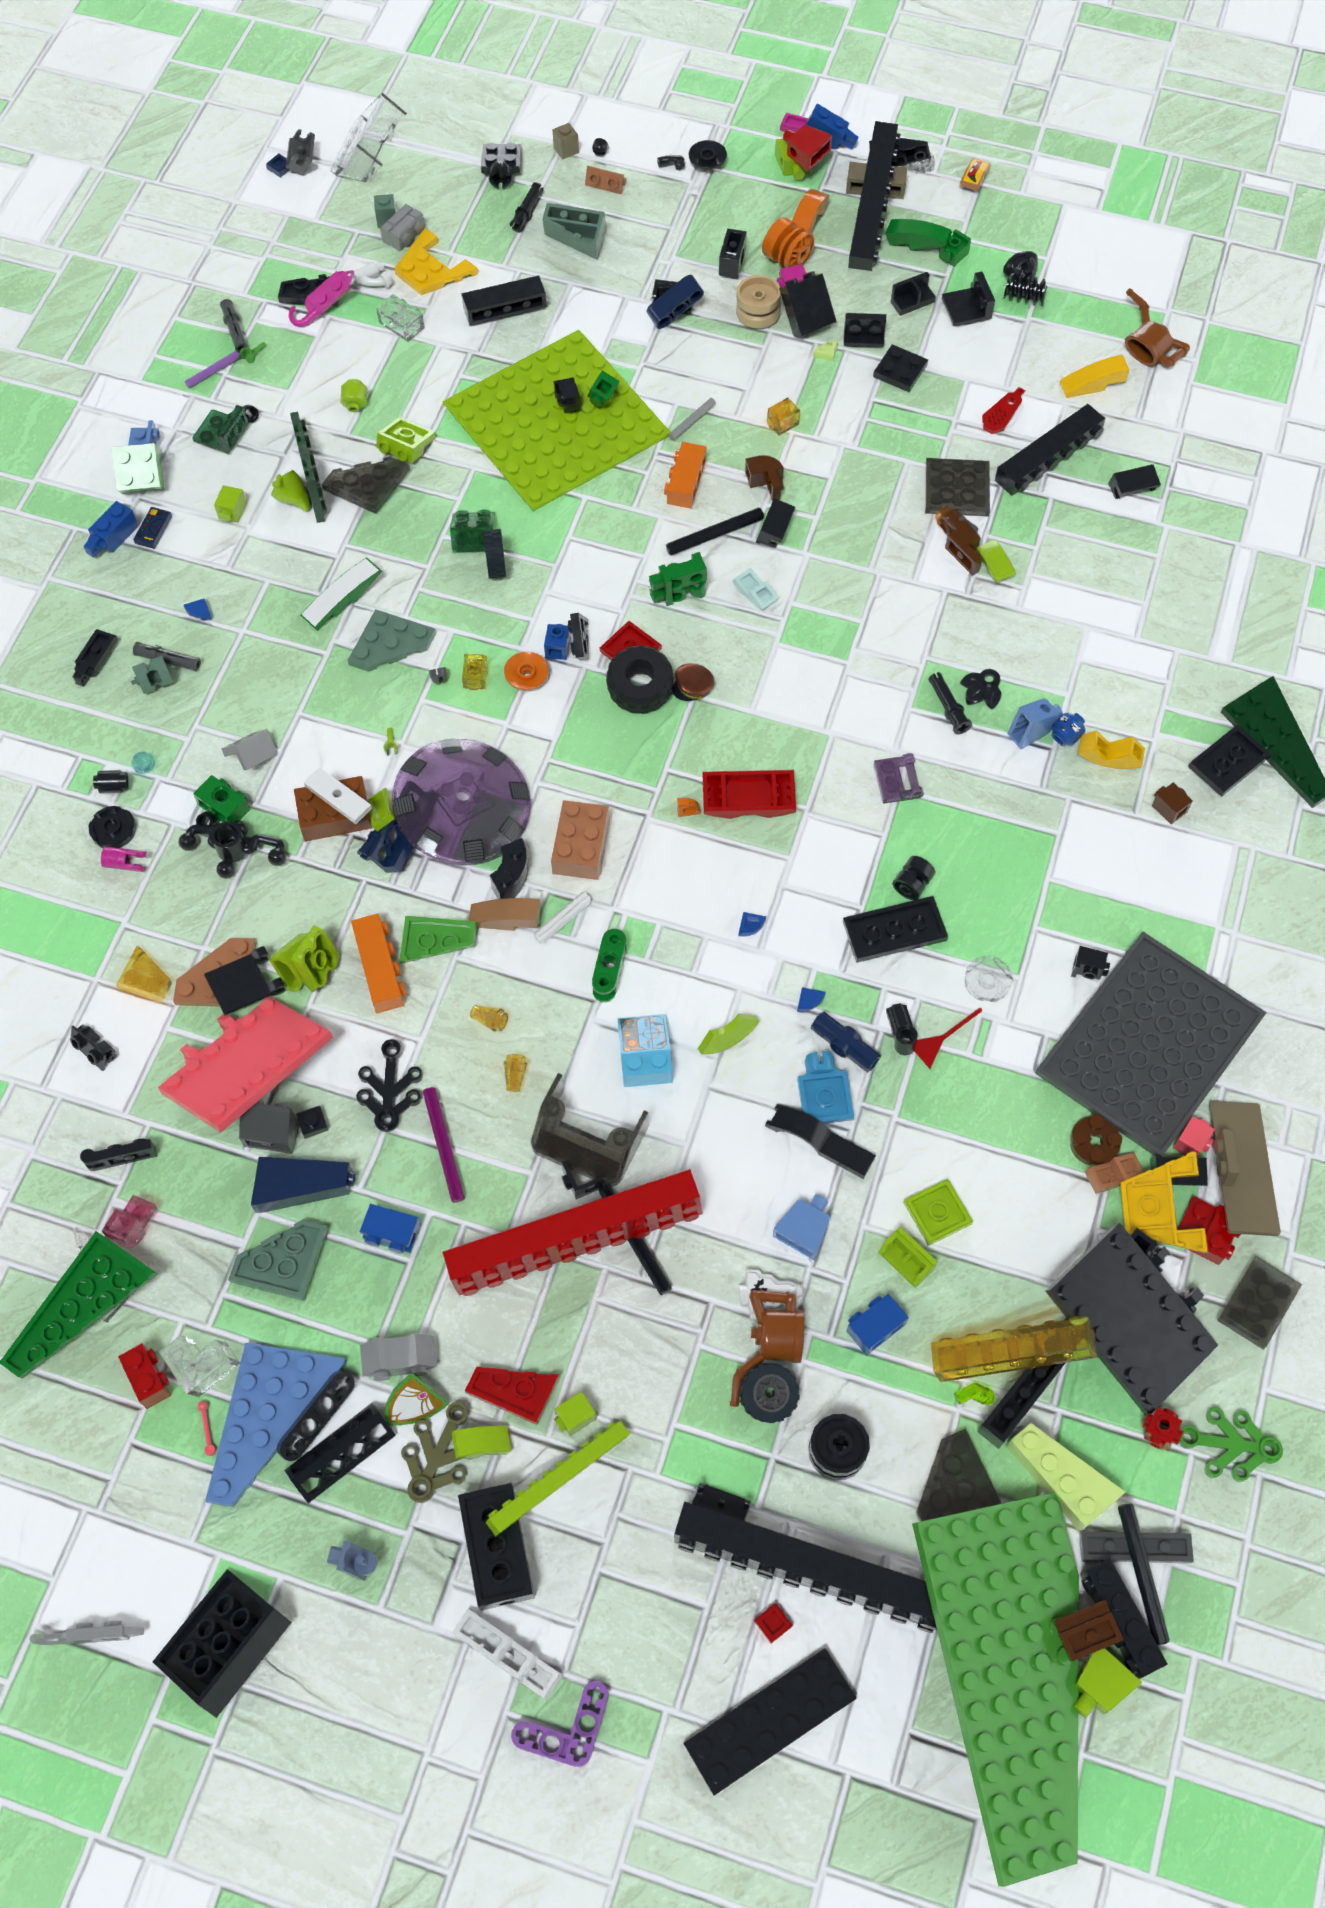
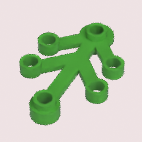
[1179,1407,1283,1482]

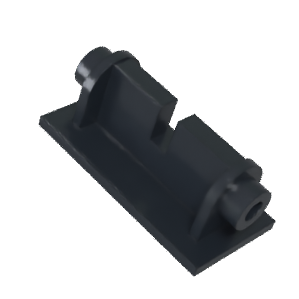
[70,1024,117,1071]

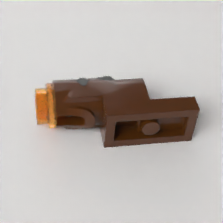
[935,506,982,576]

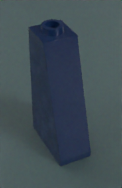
[251,1157,356,1213]

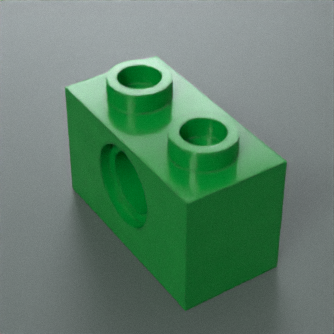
[193,775,250,822]

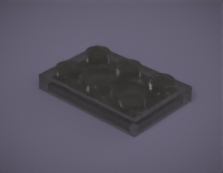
[1217,1256,1302,1350]

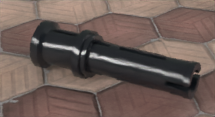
[928,672,972,735]

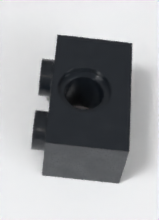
[719,228,747,278]

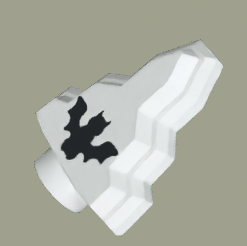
[739,1269,802,1321]

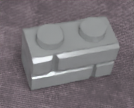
[380,204,425,251]

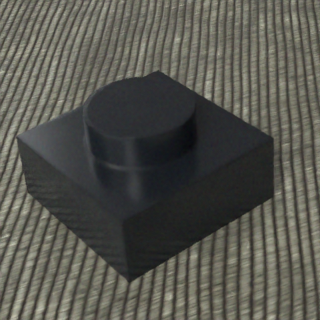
[296,1105,329,1139]

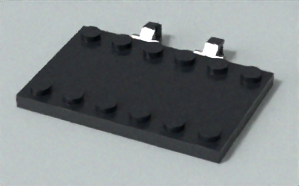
[1045,1223,1218,1415]

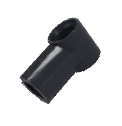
[886,1003,918,1055]

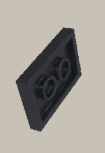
[1188,725,1271,797]

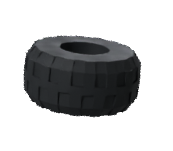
[606,645,674,714]

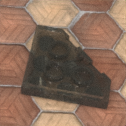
[322,456,410,514]
[916,1429,1002,1522]

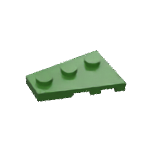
[399,916,477,964]

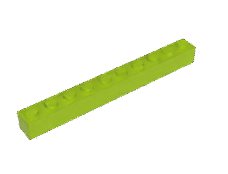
[486,1420,630,1536]

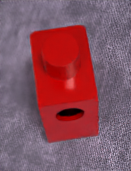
[783,125,832,172]

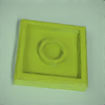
[903,1179,973,1246]

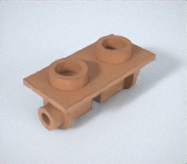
[585,165,627,194]

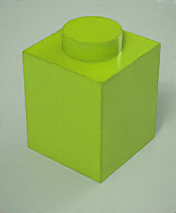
[214,485,247,523]
[554,1391,597,1436]

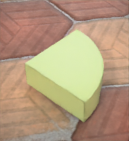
[813,341,838,361]

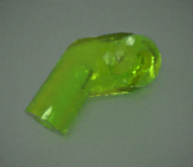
[954,1383,995,1405]

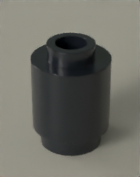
[93,770,129,794]

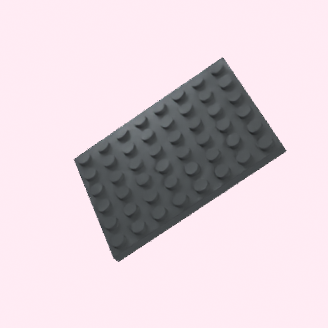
[1035,932,1267,1157]

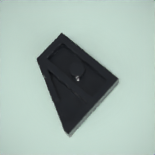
[568,612,589,661]

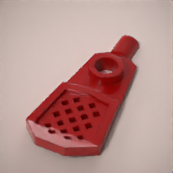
[982,387,1026,434]

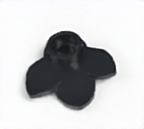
[960,669,1001,710]

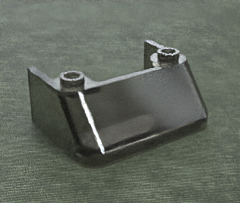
[531,1073,649,1186]

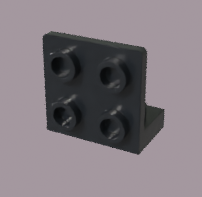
[942,271,995,326]

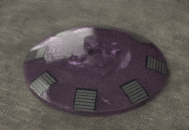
[392,738,531,865]

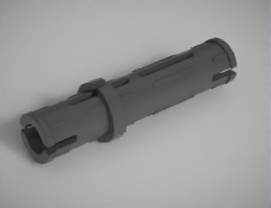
[220,299,248,353]
[133,642,201,672]

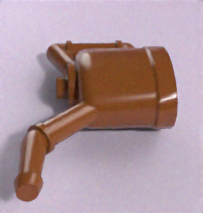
[1125,288,1190,368]
[730,1289,805,1407]

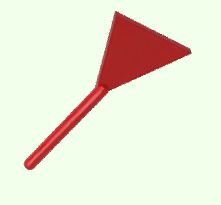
[909,1008,982,1069]

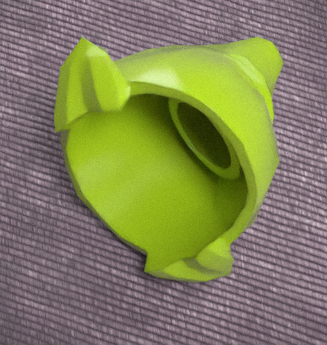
[271,470,311,512]

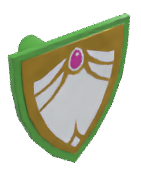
[384,1373,449,1426]

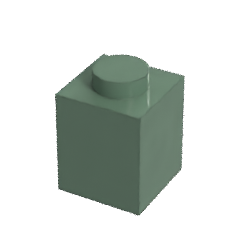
[374,194,396,228]

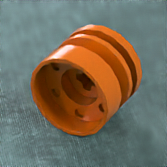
[762,217,814,268]

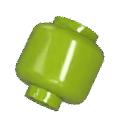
[340,379,368,412]

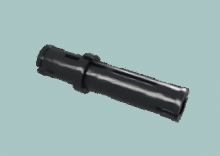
[510,182,543,231]

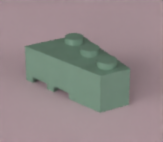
[542,203,606,260]

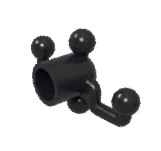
[178,820,286,879]

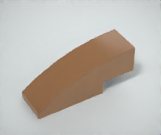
[469,898,541,931]

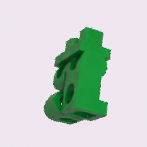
[649,552,707,606]

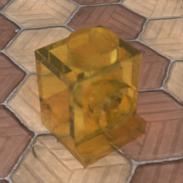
[462,654,488,690]

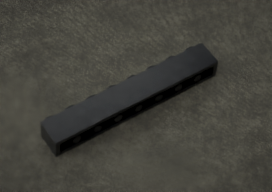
[848,121,901,271]

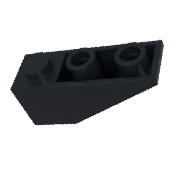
[869,138,931,166]

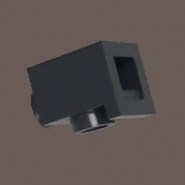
[553,377,580,413]
[1071,946,1110,980]

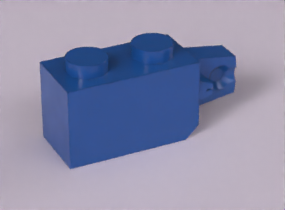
[805,103,859,149]
[84,501,139,558]

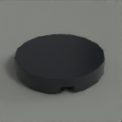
[88,806,136,848]

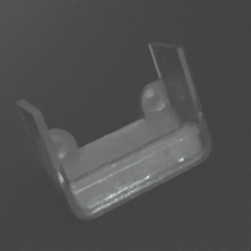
[330,93,407,182]

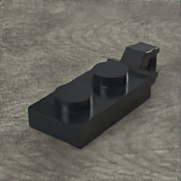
[72,629,118,687]

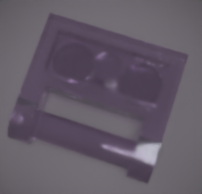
[874,753,924,804]

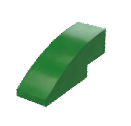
[885,219,952,250]

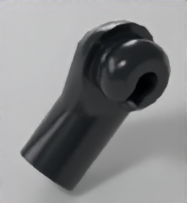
[657,154,685,170]

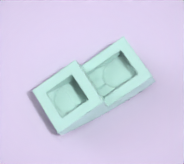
[733,567,779,610]

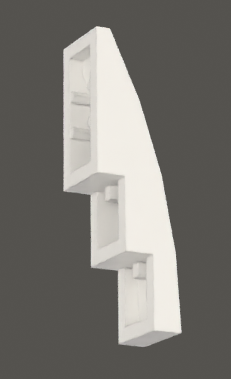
[452,1609,563,1701]

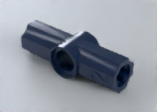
[810,1011,881,1073]

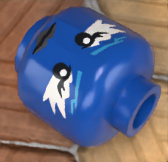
[1051,712,1086,746]

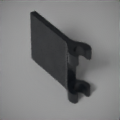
[204,946,285,1016]

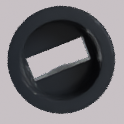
[592,138,608,156]
[240,404,259,423]
[196,811,217,827]

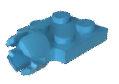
[797,1051,854,1124]

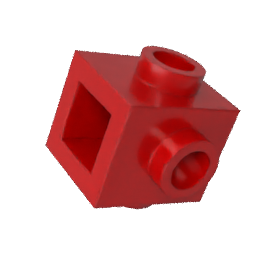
[1142,1408,1184,1451]

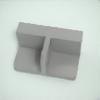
[221,729,277,770]

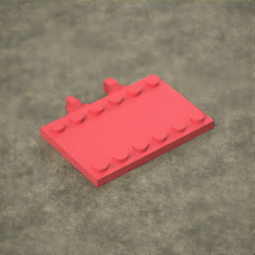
[158,996,333,1133]

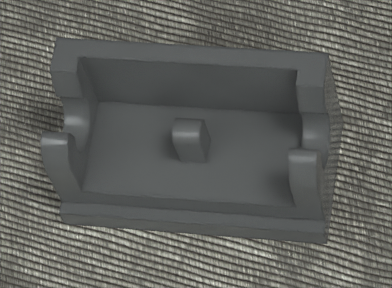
[285,129,315,176]

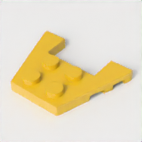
[394,228,478,296]
[1120,1152,1208,1253]

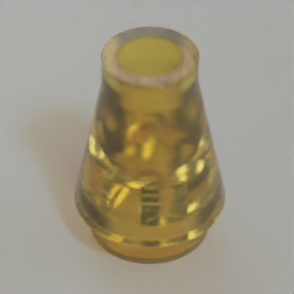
[470,1005,508,1032]
[503,1054,528,1092]

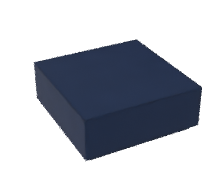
[266,153,290,178]

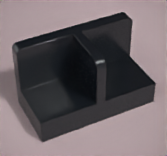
[890,272,936,316]

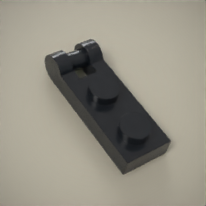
[80,1138,157,1171]

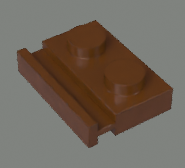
[1053,1600,1124,1662]

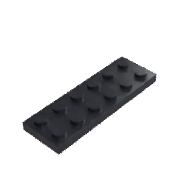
[683,1648,857,1796]

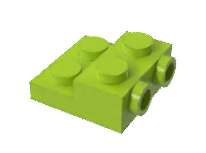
[376,417,435,463]

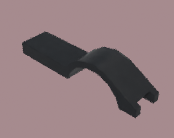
[765,1104,876,1179]

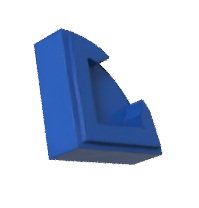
[184,598,212,621]
[738,912,766,937]
[797,987,826,1013]

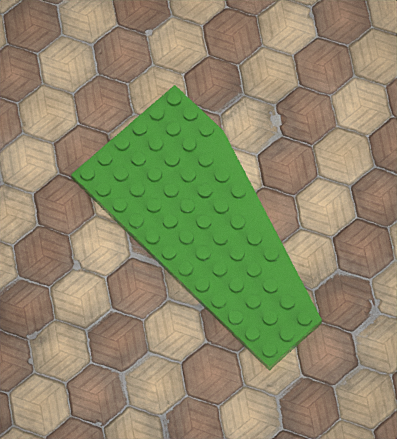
[912,1492,1079,1887]

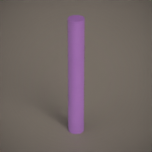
[185,351,240,388]

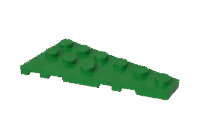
[0,1231,158,1379]

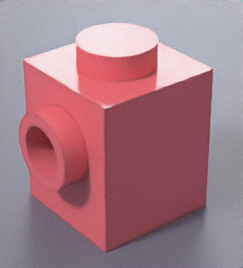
[1173,1116,1215,1157]

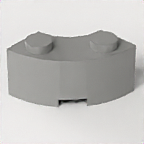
[360,1333,437,1381]

